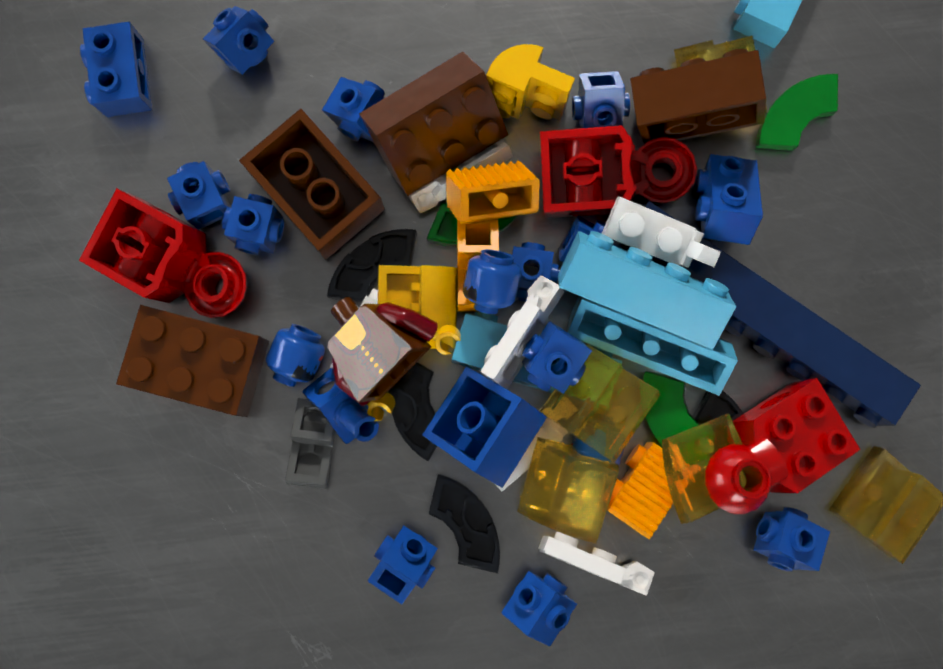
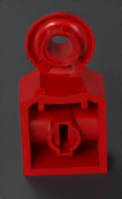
[540,125,697,218]
[79,188,247,318]
[705,378,861,514]

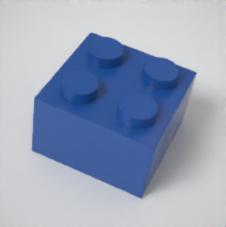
[422,366,547,488]

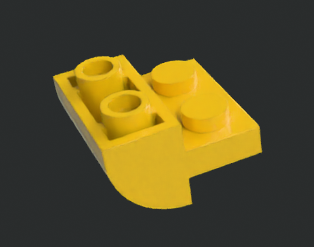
[486,44,575,121]
[377,265,457,349]

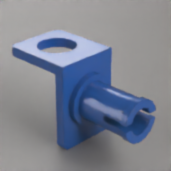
[302,368,379,444]

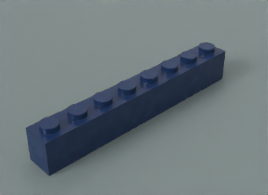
[621,201,921,428]

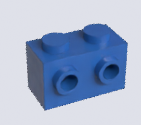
[80,21,153,117]
[694,154,763,245]

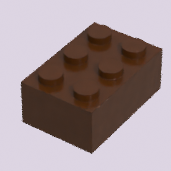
[630,49,766,144]
[359,51,508,196]
[239,109,385,260]
[116,305,269,417]

